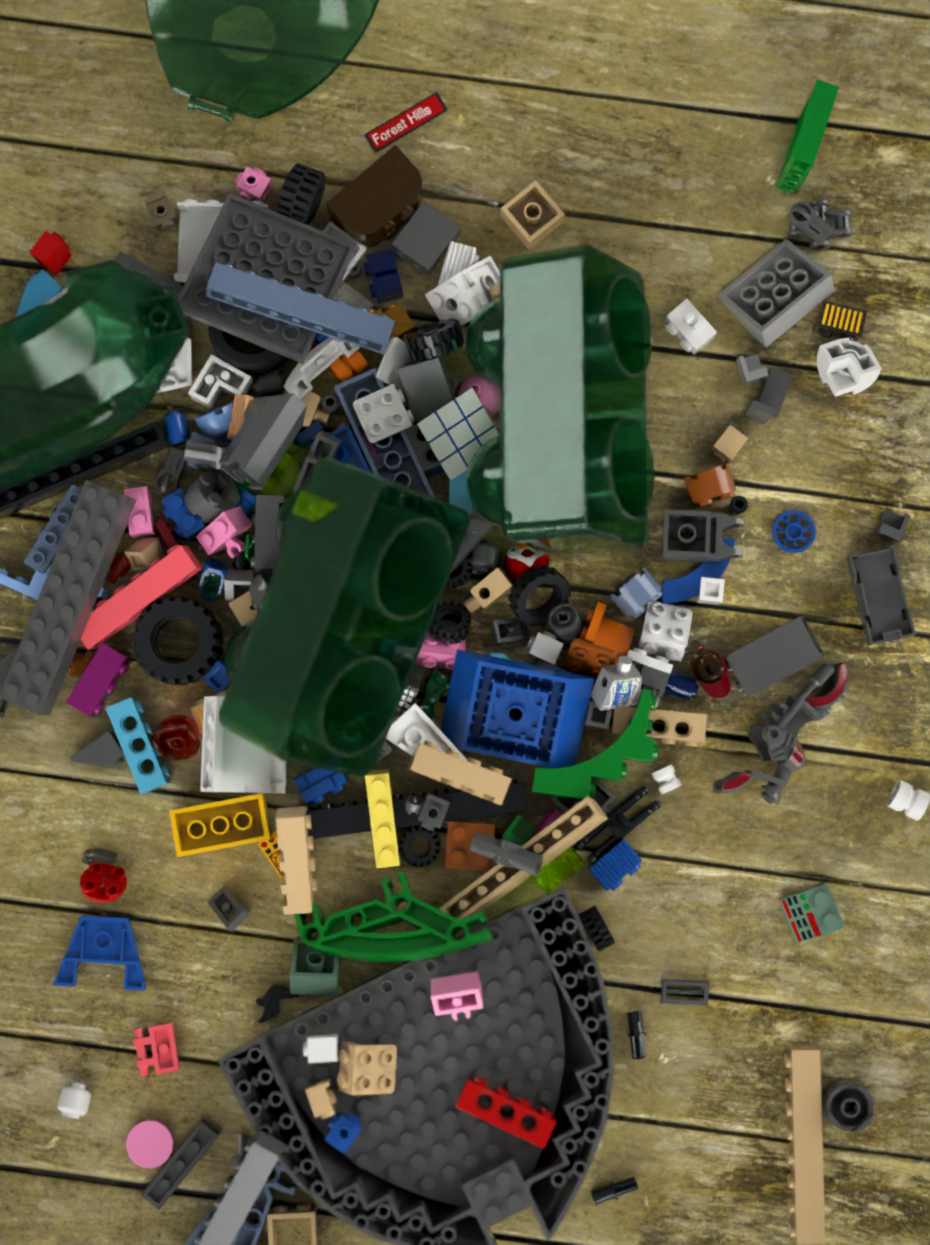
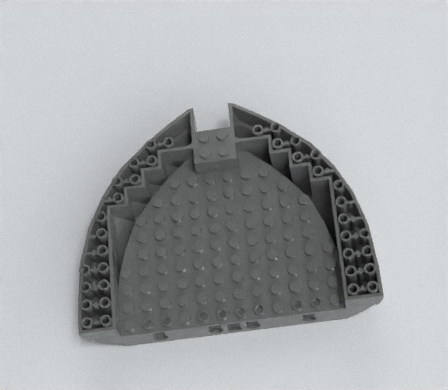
[217,887,614,1245]

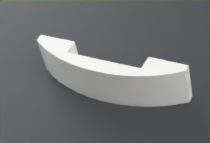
[284,337,360,399]

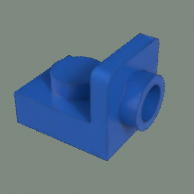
[203,655,244,693]

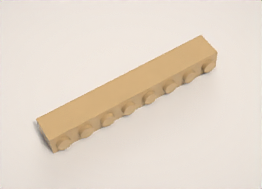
[439,796,608,919]
[784,1047,825,1245]

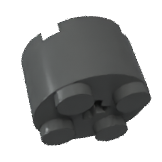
[185,470,240,523]
[821,1079,874,1132]

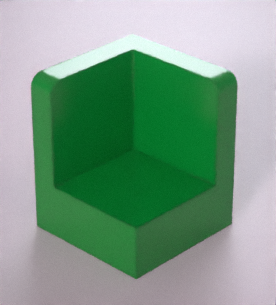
[501,814,536,846]

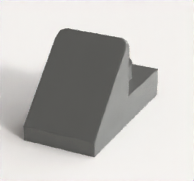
[208,886,249,932]

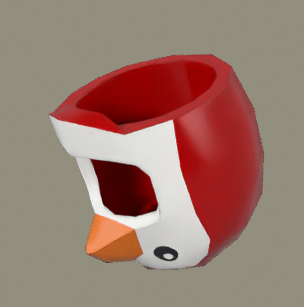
[504,539,550,581]

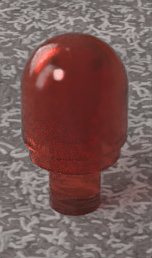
[107,553,131,584]

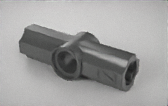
[470,832,543,876]

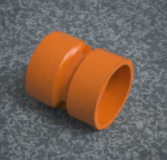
[327,350,369,383]

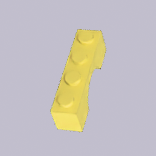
[365,768,400,868]

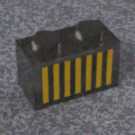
[813,300,867,342]

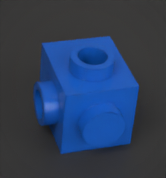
[324,1112,362,1154]

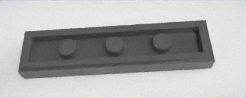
[141,1119,220,1210]

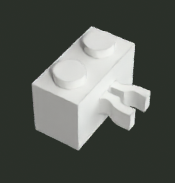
[664,299,717,355]

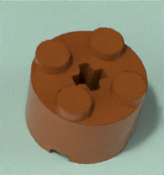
[684,464,736,508]

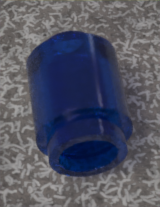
[665,672,699,701]

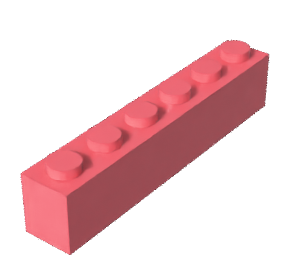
[81,545,203,650]

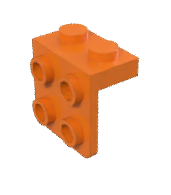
[579,602,634,665]

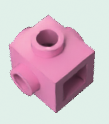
[235,167,273,202]

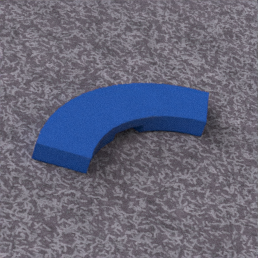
[662,538,735,604]

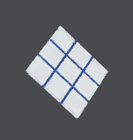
[417,388,505,480]

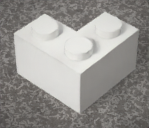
[188,354,253,410]

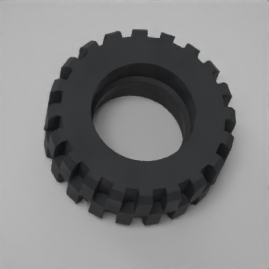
[131,595,224,686]

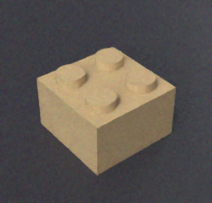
[500,180,565,250]

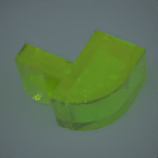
[533,846,585,894]

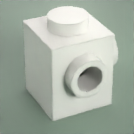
[526,631,564,665]

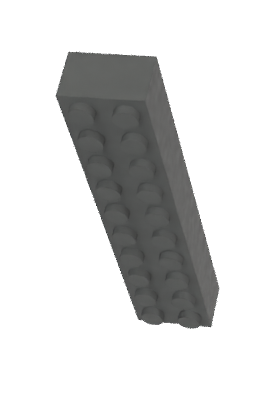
[0,480,136,715]

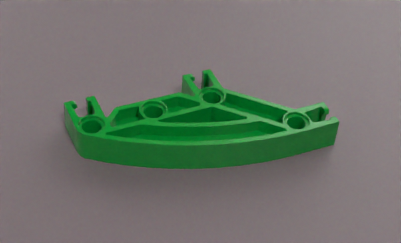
[294,872,493,962]

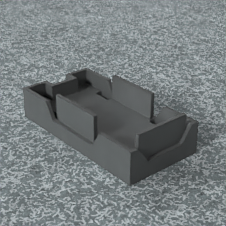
[846,545,916,646]

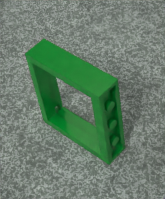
[776,79,839,194]

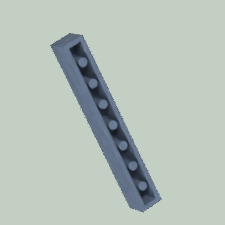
[206,262,395,355]

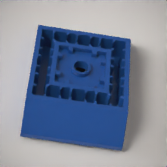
[441,649,594,768]

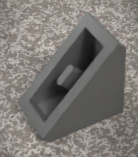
[490,618,529,646]

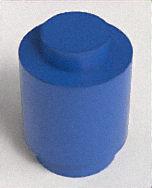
[162,411,190,446]

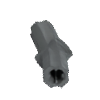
[184,439,230,469]

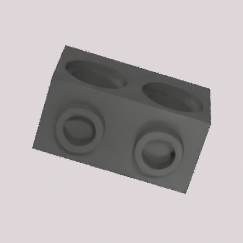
[405,425,442,474]

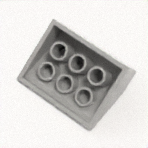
[718,239,835,347]

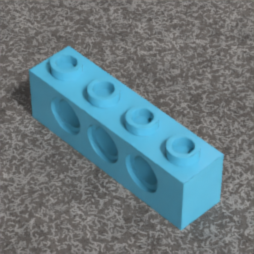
[106,697,171,794]

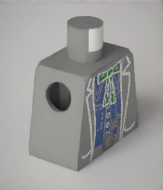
[591,656,642,711]

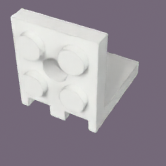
[425,256,504,327]

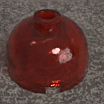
[154,714,201,760]

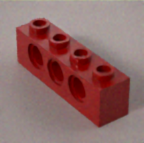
[456,1076,556,1149]

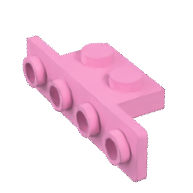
[394,630,485,670]

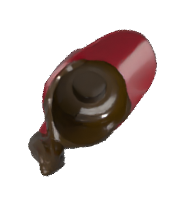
[685,640,731,698]

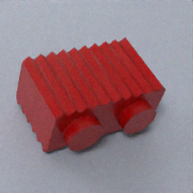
[29,231,72,276]

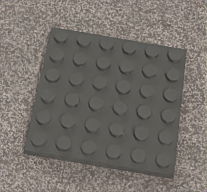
[174,193,356,364]

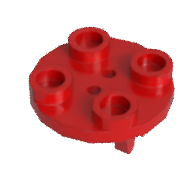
[80,862,127,903]

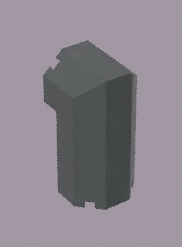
[219,394,307,490]

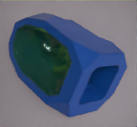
[199,559,228,600]

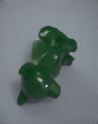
[417,668,450,720]

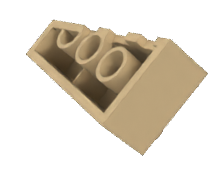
[408,740,511,805]
[276,806,318,915]

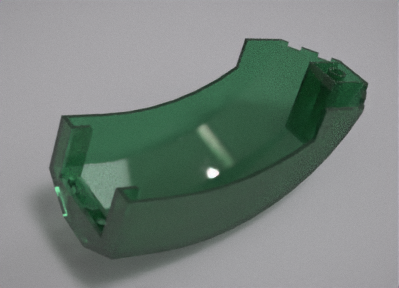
[0,260,190,490]

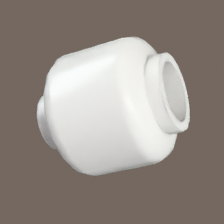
[57,1082,91,1119]

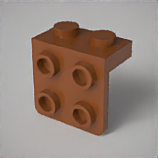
[563,638,617,679]

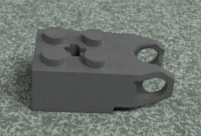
[662,509,744,562]

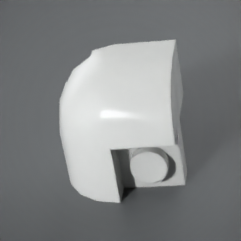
[817,338,881,397]

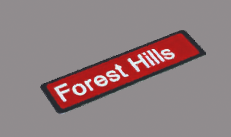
[365,93,447,152]

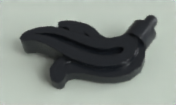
[256,984,299,1023]

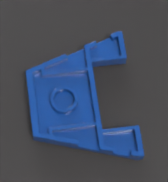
[54,915,147,991]

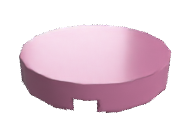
[126,1119,174,1168]

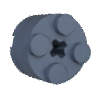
[609,566,663,618]

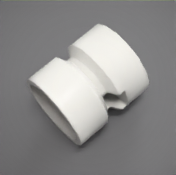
[887,779,930,821]

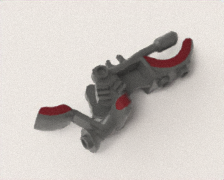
[713,662,849,805]

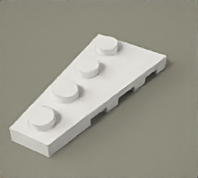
[381,703,467,761]

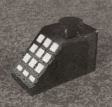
[386,661,426,717]

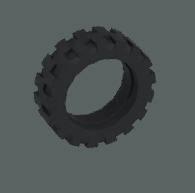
[508,565,571,627]

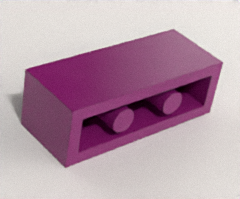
[66,643,130,717]

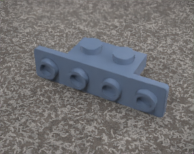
[24,485,81,574]

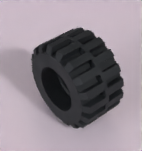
[278,163,326,225]

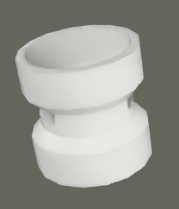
[651,764,682,795]

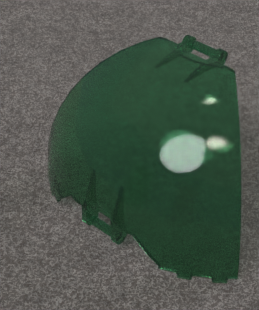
[145,0,379,123]

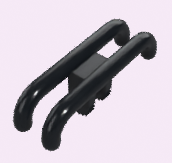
[576,786,661,864]

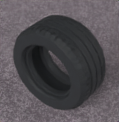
[208,325,289,376]

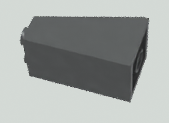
[725,615,825,697]

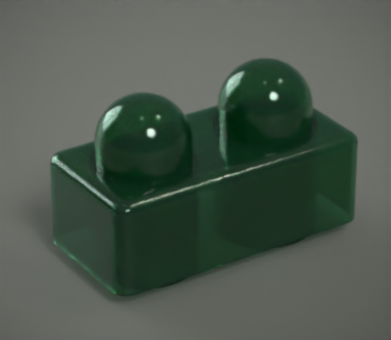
[465,244,654,553]
[219,457,469,776]

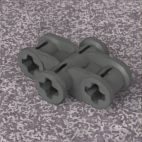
[787,200,853,250]

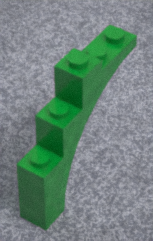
[532,689,659,801]

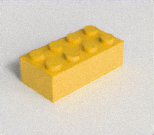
[169,793,273,857]

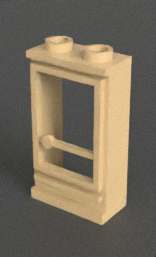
[267,1204,318,1245]

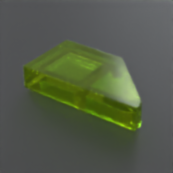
[292,490,337,522]

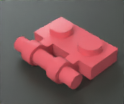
[133,1022,180,1076]

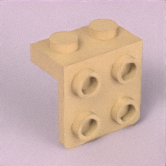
[337,1042,397,1095]

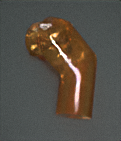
[67,650,95,676]

